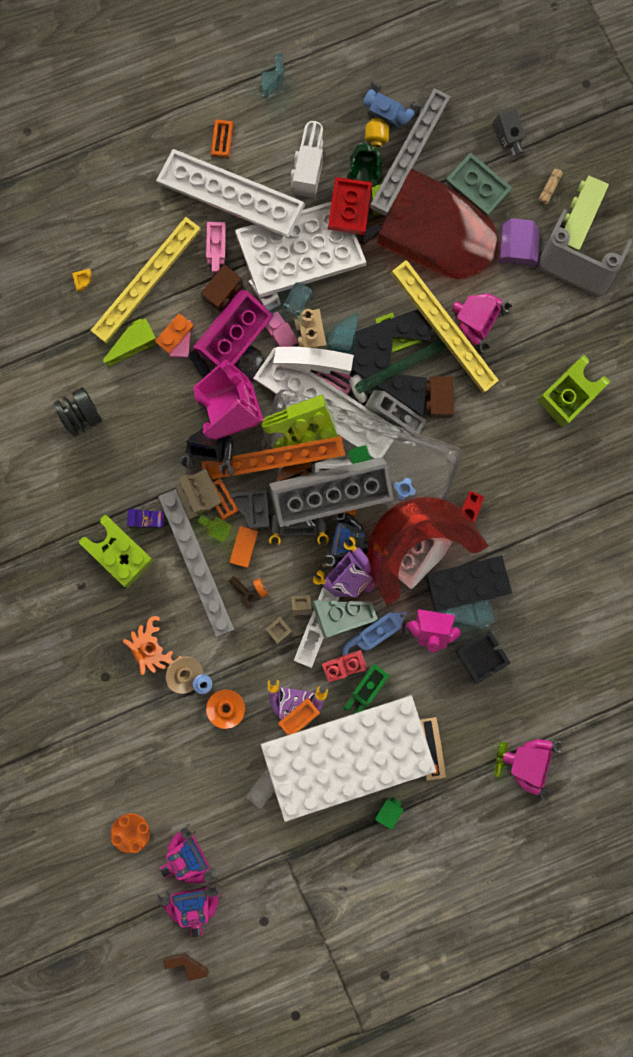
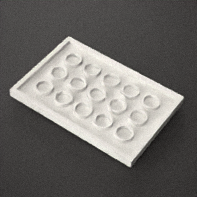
[235,202,366,298]

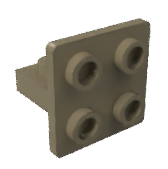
[175,469,222,519]

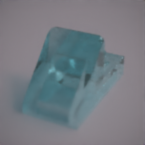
[283,282,314,316]

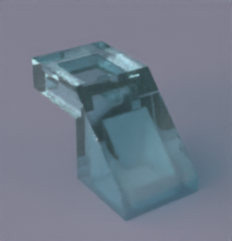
[261,53,284,98]

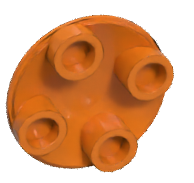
[111,813,150,853]

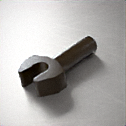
[229,576,260,608]

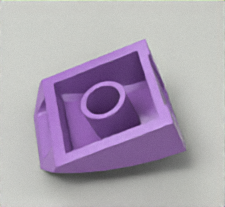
[498,218,540,267]

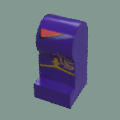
[127,509,165,528]

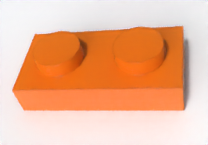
[155,313,194,355]

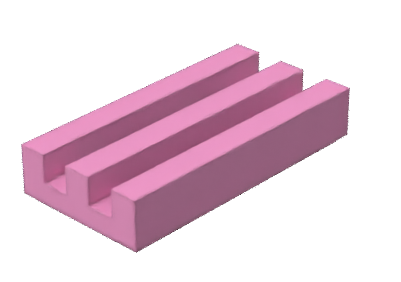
[316,371,352,395]

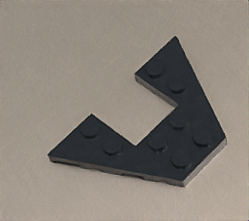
[351,309,432,416]

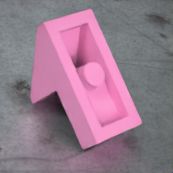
[265,311,298,347]

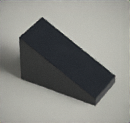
[361,225,384,246]

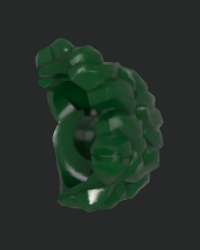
[347,143,382,187]

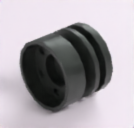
[54,386,103,437]

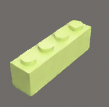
[563,175,609,252]

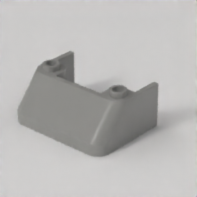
[538,209,633,297]

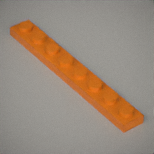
[201,436,345,479]

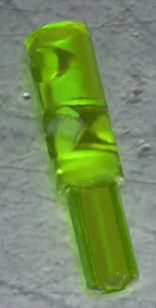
[494,741,508,777]

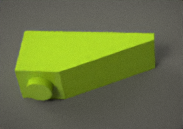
[103,319,156,368]

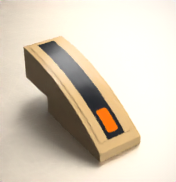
[420,717,446,781]

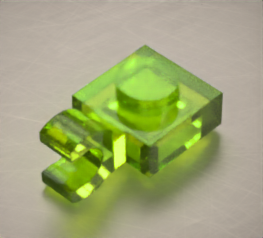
[198,515,233,543]

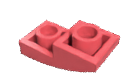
[322,650,367,682]

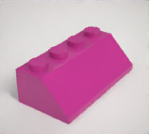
[193,290,274,367]

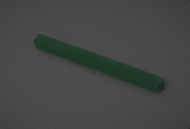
[355,339,447,394]

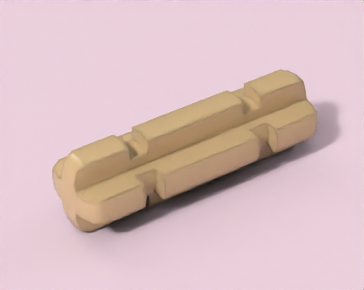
[539,169,563,204]

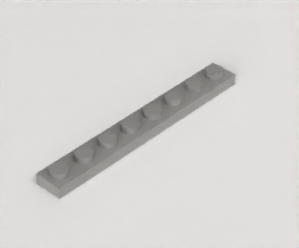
[370,88,451,216]
[158,489,235,637]

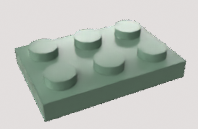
[445,152,512,217]

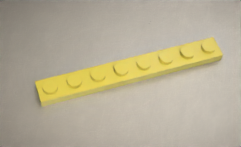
[91,217,201,343]
[390,260,499,393]

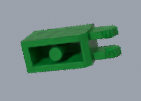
[343,664,390,714]

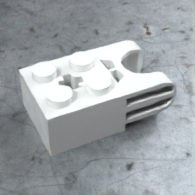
[290,121,323,199]

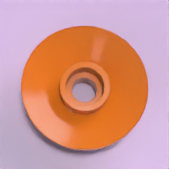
[206,689,245,729]

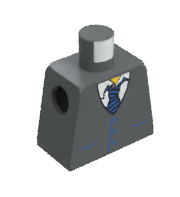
[492,107,525,156]

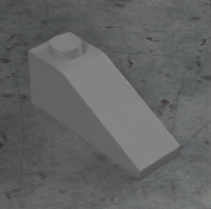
[365,390,426,437]

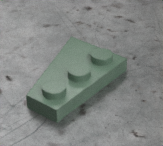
[312,601,378,639]

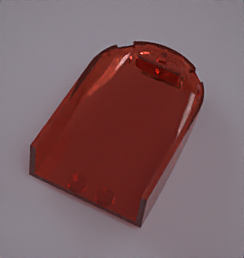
[377,168,498,279]

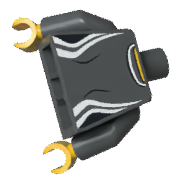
[269,514,329,545]

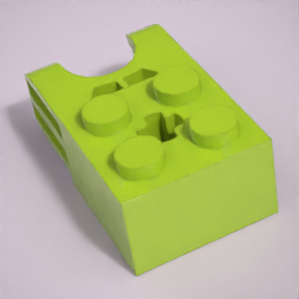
[536,355,610,427]
[261,394,338,449]
[79,515,154,588]

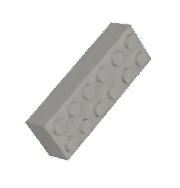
[269,457,394,527]

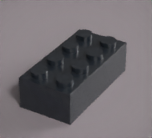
[425,555,512,612]

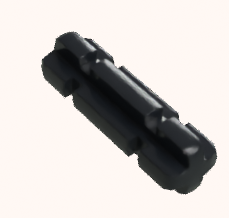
[188,350,210,377]

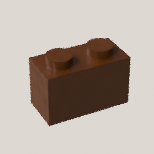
[201,264,243,312]
[426,376,454,418]

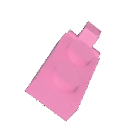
[206,222,226,275]

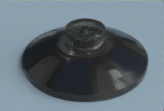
[234,346,265,381]

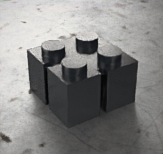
[455,630,511,684]

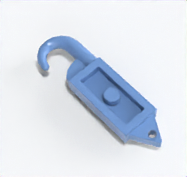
[342,611,407,655]

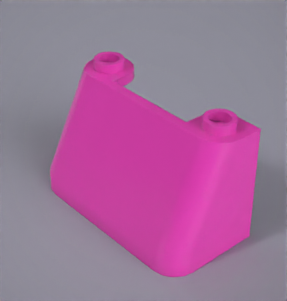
[193,359,263,440]

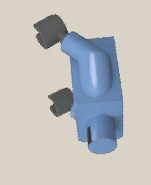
[363,80,422,129]

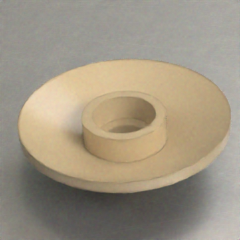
[165,656,203,694]

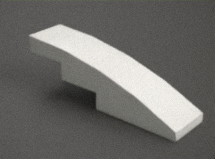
[273,347,354,375]
[294,588,339,668]

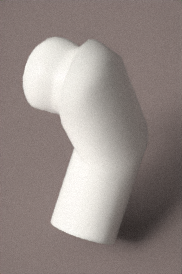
[349,374,367,403]

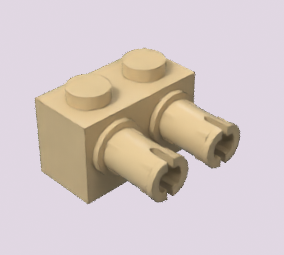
[294,309,326,350]

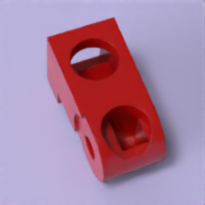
[454,491,484,530]

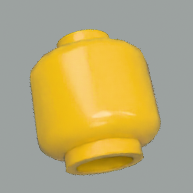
[365,118,389,148]

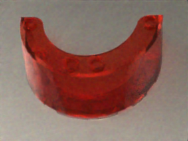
[367,497,489,606]

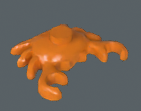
[123,616,181,675]

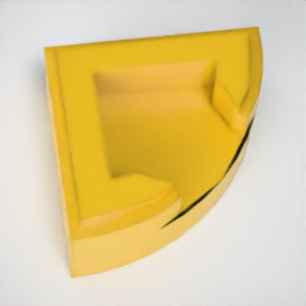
[72,269,92,292]

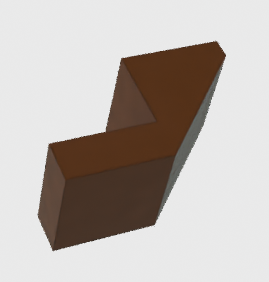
[163,953,209,981]

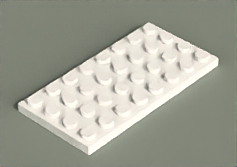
[261,695,436,821]

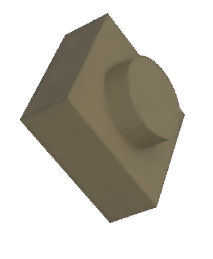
[291,595,312,616]
[265,617,292,644]

